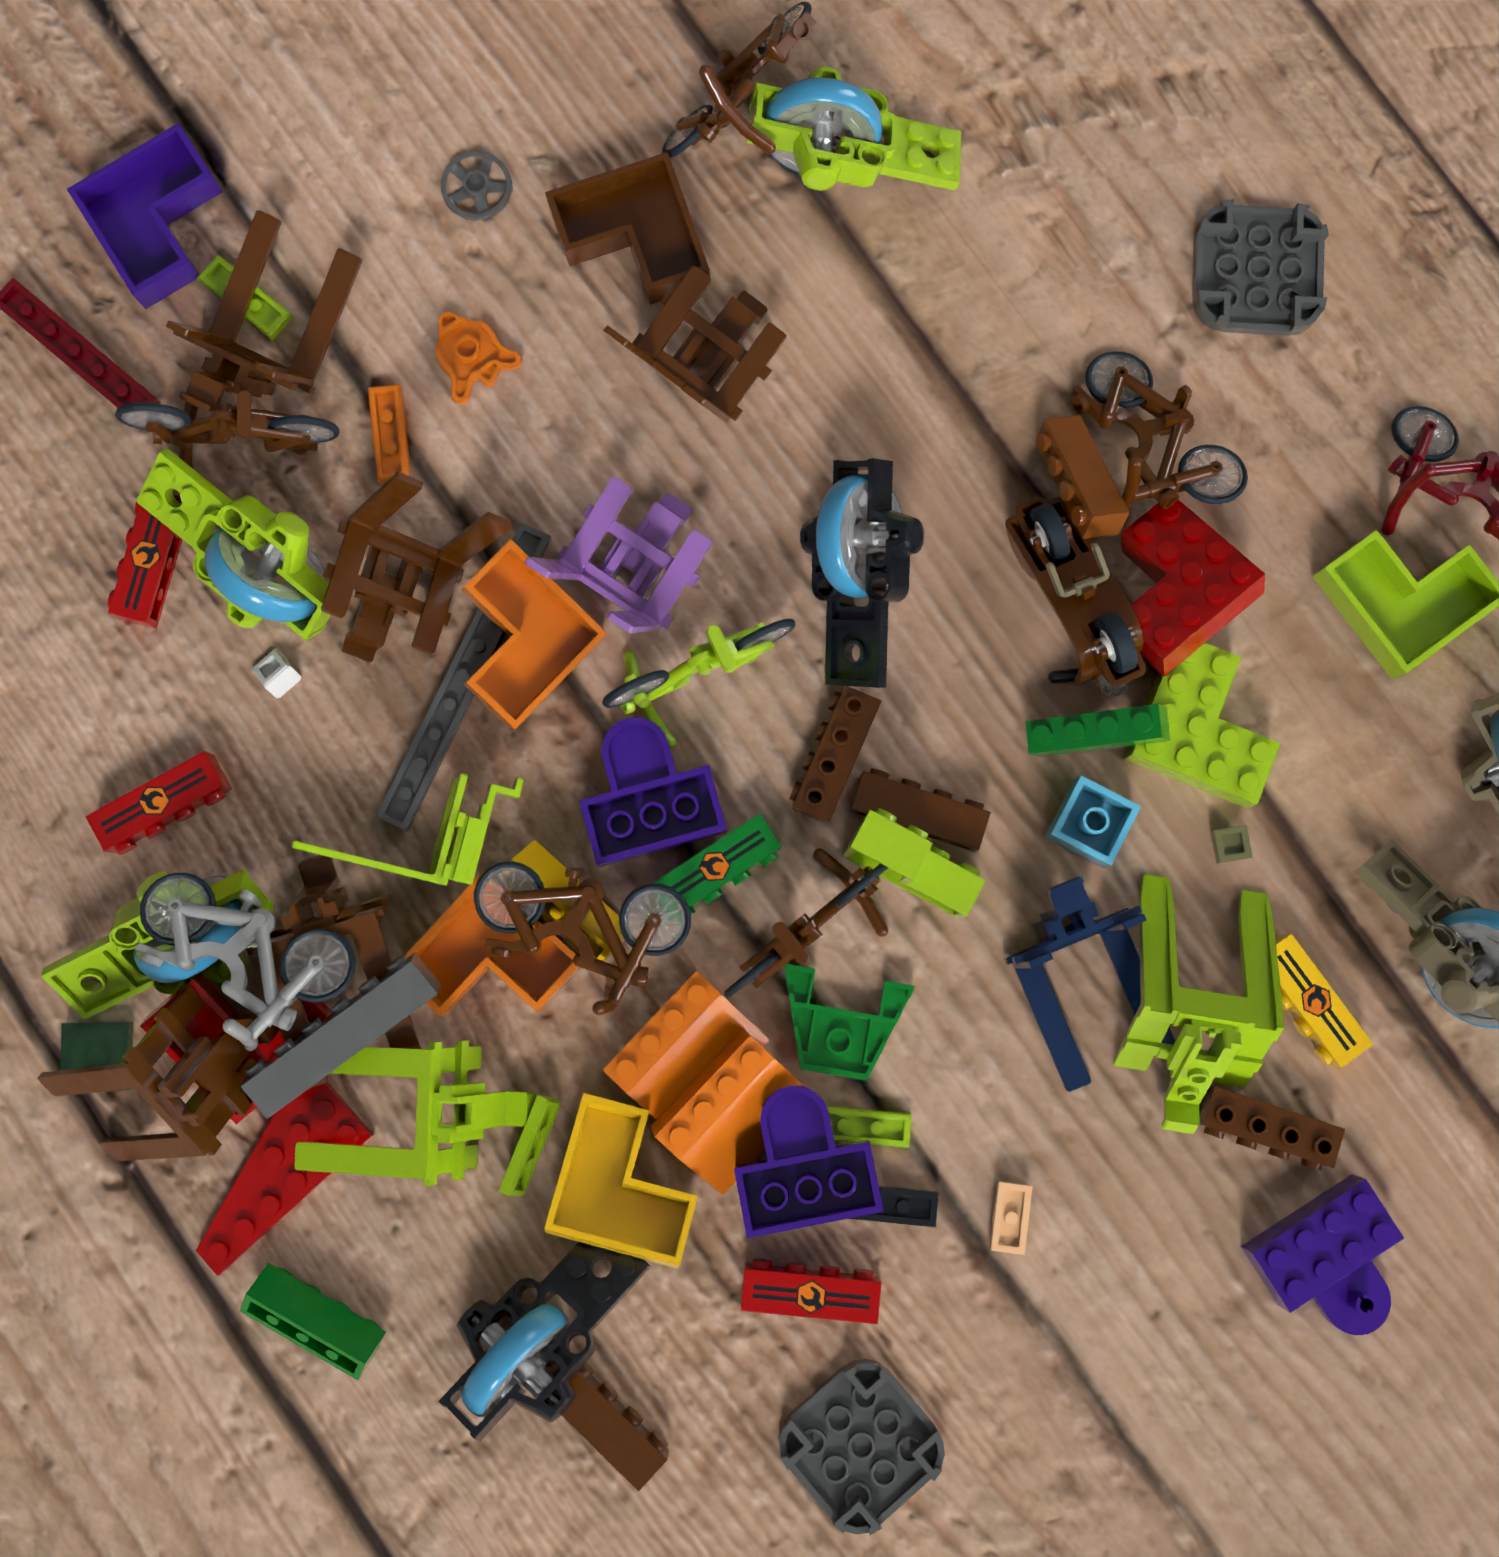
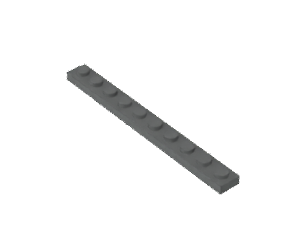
[376,522,551,831]

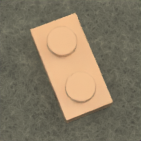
[989,1180,1033,1255]

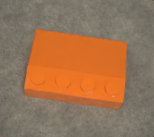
[603,970,770,1120]
[650,1028,805,1195]

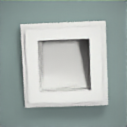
[251,648,301,698]

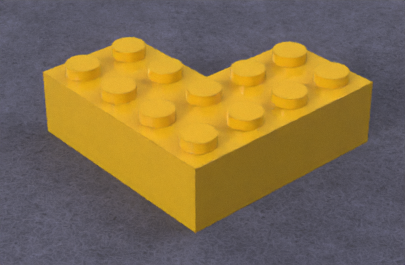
[544,1093,698,1269]

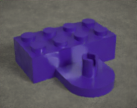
[579,717,727,868]
[734,1085,884,1238]
[1240,1174,1404,1335]

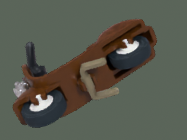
[1005,497,1146,697]

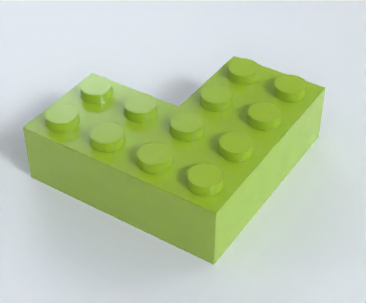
[1312,530,1499,680]
[1124,643,1281,808]
[842,808,986,918]

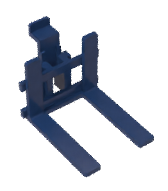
[1004,876,1176,1092]

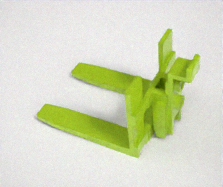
[1113,874,1284,1134]

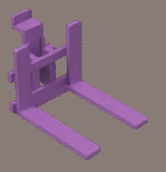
[524,477,713,633]

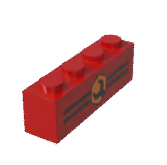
[107,495,183,629]
[85,751,232,855]
[741,1259,882,1324]

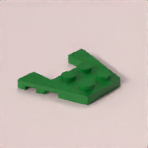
[785,964,915,1081]

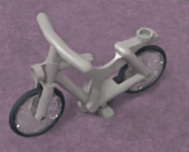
[135,873,356,1051]

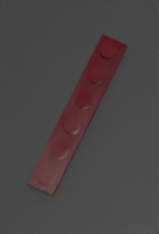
[0,278,161,422]

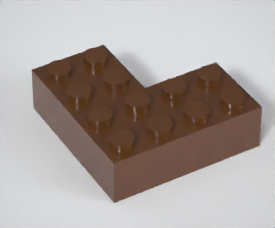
[545,152,711,305]

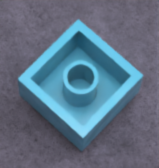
[1044,775,1141,868]

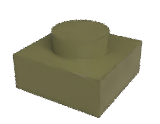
[1210,825,1253,864]

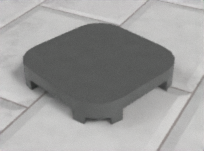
[1192,199,1329,336]
[779,1359,945,1535]

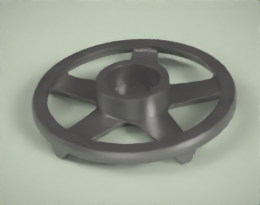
[441,151,513,221]

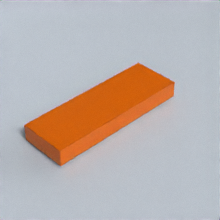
[368,384,411,484]

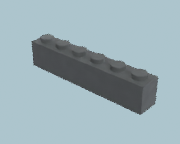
[240,953,441,1119]

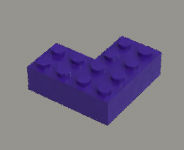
[67,123,223,309]

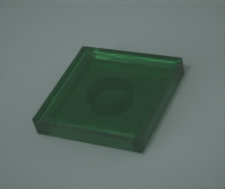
[60,1022,133,1091]

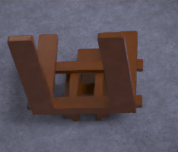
[166,210,363,412]
[603,266,787,423]
[321,472,512,663]
[246,855,421,1088]
[37,988,280,1161]

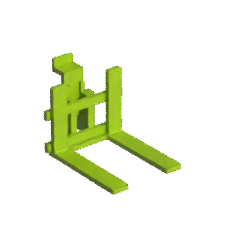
[291,773,524,886]
[295,1040,536,1186]

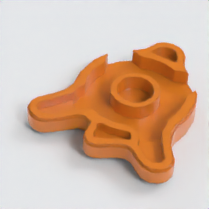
[435,311,522,405]

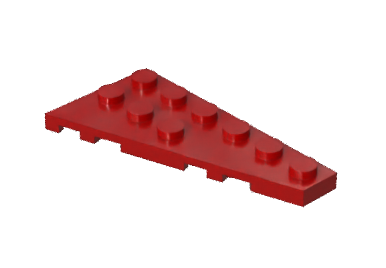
[195,1082,374,1276]

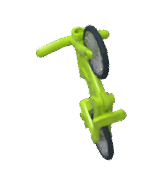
[602,619,796,749]

